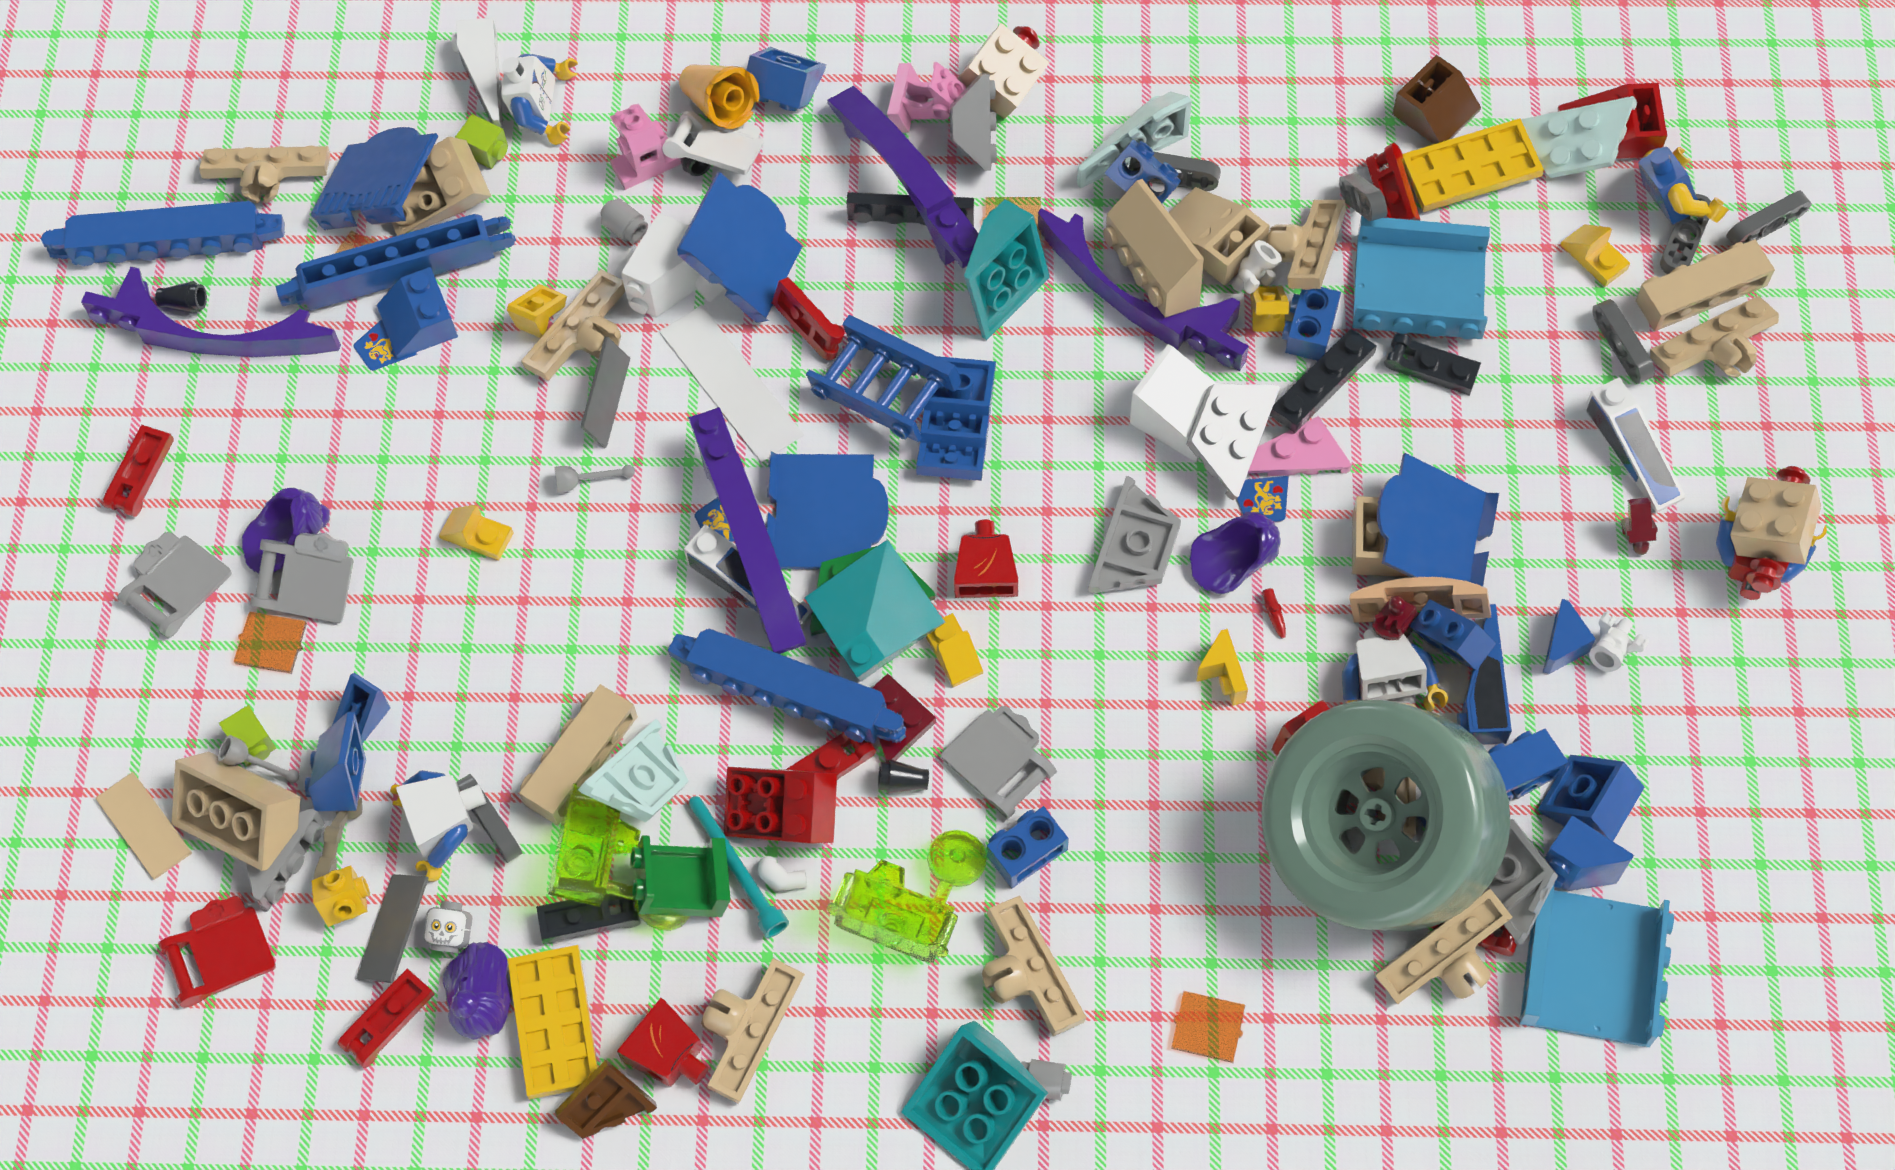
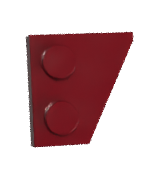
[872,673,936,762]

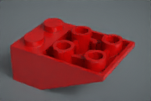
[1557,83,1668,159]
[723,766,837,844]

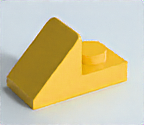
[1560,224,1630,287]
[507,284,567,338]
[1250,286,1289,332]
[439,505,514,561]
[926,613,983,687]
[1196,629,1248,706]

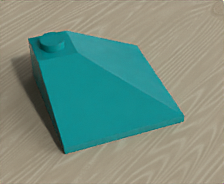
[964,199,1050,340]
[804,539,946,681]
[901,1021,1048,1170]

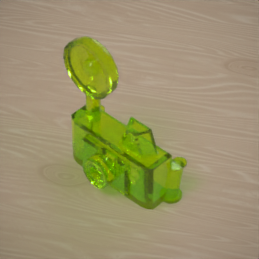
[548,783,691,931]
[827,830,987,963]

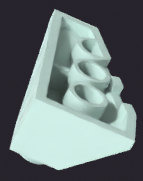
[1077,91,1192,189]

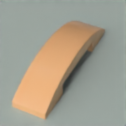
[1349,577,1491,623]

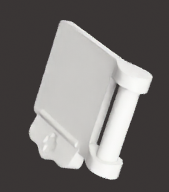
[662,111,764,175]

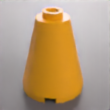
[679,64,759,129]

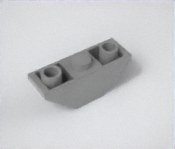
[950,73,997,171]
[246,809,325,911]

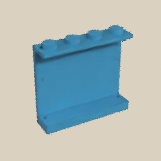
[1352,216,1490,340]
[1519,883,1674,1048]

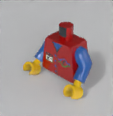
[1716,496,1827,600]

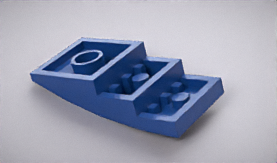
[916,356,996,481]

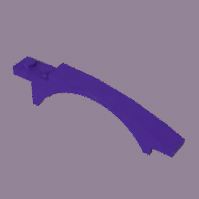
[827,86,979,269]
[1038,208,1249,371]
[81,266,341,357]
[688,407,807,654]

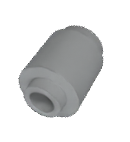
[600,198,648,243]
[1021,1059,1072,1101]

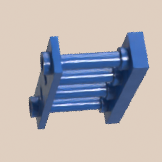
[806,314,961,443]

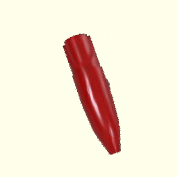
[1261,588,1286,639]

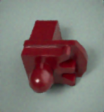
[1621,497,1658,555]
[1372,596,1418,640]

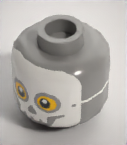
[423,901,473,953]

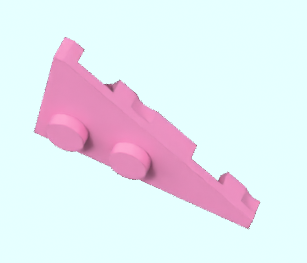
[1248,416,1352,476]

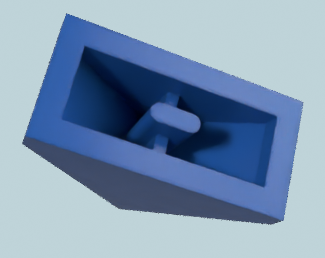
[1543,599,1596,674]
[332,672,391,744]

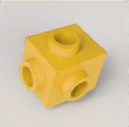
[311,865,370,927]

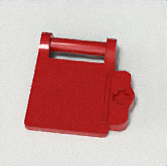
[158,896,276,1008]

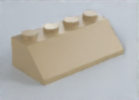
[1103,179,1204,318]
[171,752,300,871]

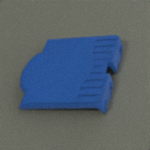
[311,127,439,230]
[677,172,803,323]
[765,451,889,569]
[1377,453,1499,587]

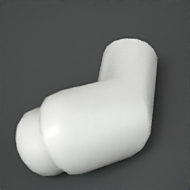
[758,856,807,891]

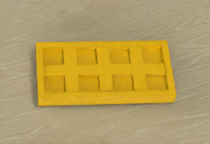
[1402,118,1544,212]
[507,945,598,1100]

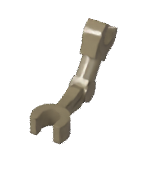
[313,797,363,879]

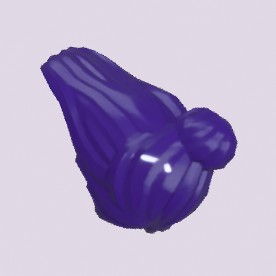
[242,487,330,574]
[1190,512,1281,594]
[443,942,511,1040]

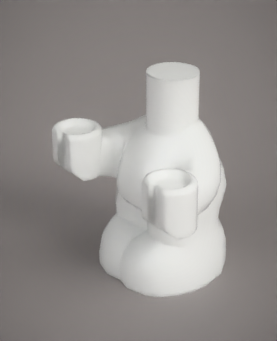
[1231,240,1282,294]
[1589,612,1649,672]

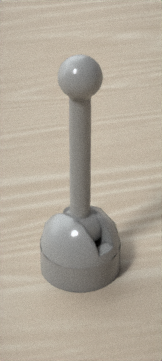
[554,465,635,493]
[218,735,299,783]

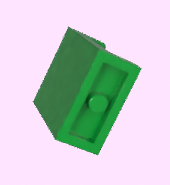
[630,835,731,917]

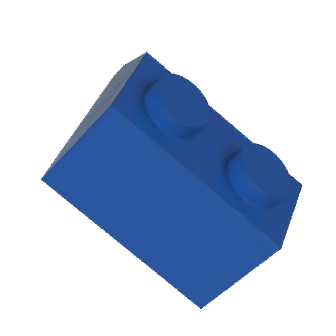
[746,47,827,111]
[376,267,458,359]
[305,712,366,811]
[1538,754,1645,841]
[1545,815,1634,891]

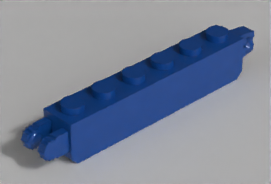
[40,201,285,266]
[275,214,516,311]
[668,628,906,743]

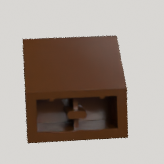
[1392,54,1481,144]

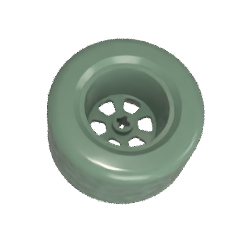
[1261,700,1510,931]

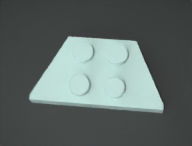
[1521,96,1637,178]
[578,719,689,822]

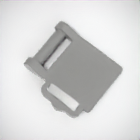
[118,532,232,638]
[250,533,354,623]
[941,706,1057,819]

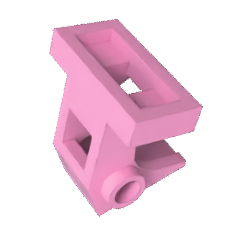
[887,62,966,133]
[610,104,681,190]

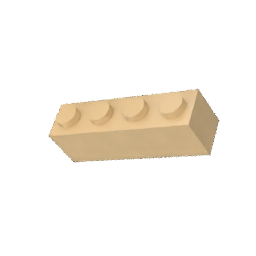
[1636,239,1775,332]
[519,684,638,826]

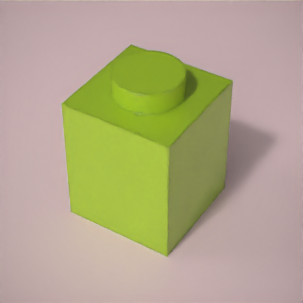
[455,114,508,169]
[219,705,277,767]

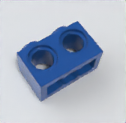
[1105,139,1181,204]
[1282,287,1341,361]
[1410,599,1496,671]
[987,806,1069,889]

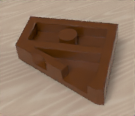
[555,1060,657,1139]

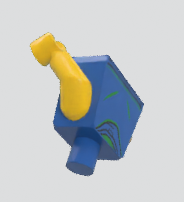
[1638,146,1729,225]

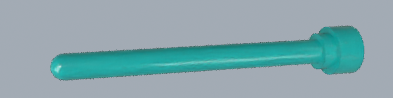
[689,796,789,938]

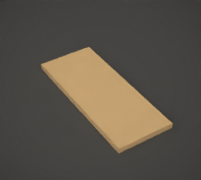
[95,772,192,880]

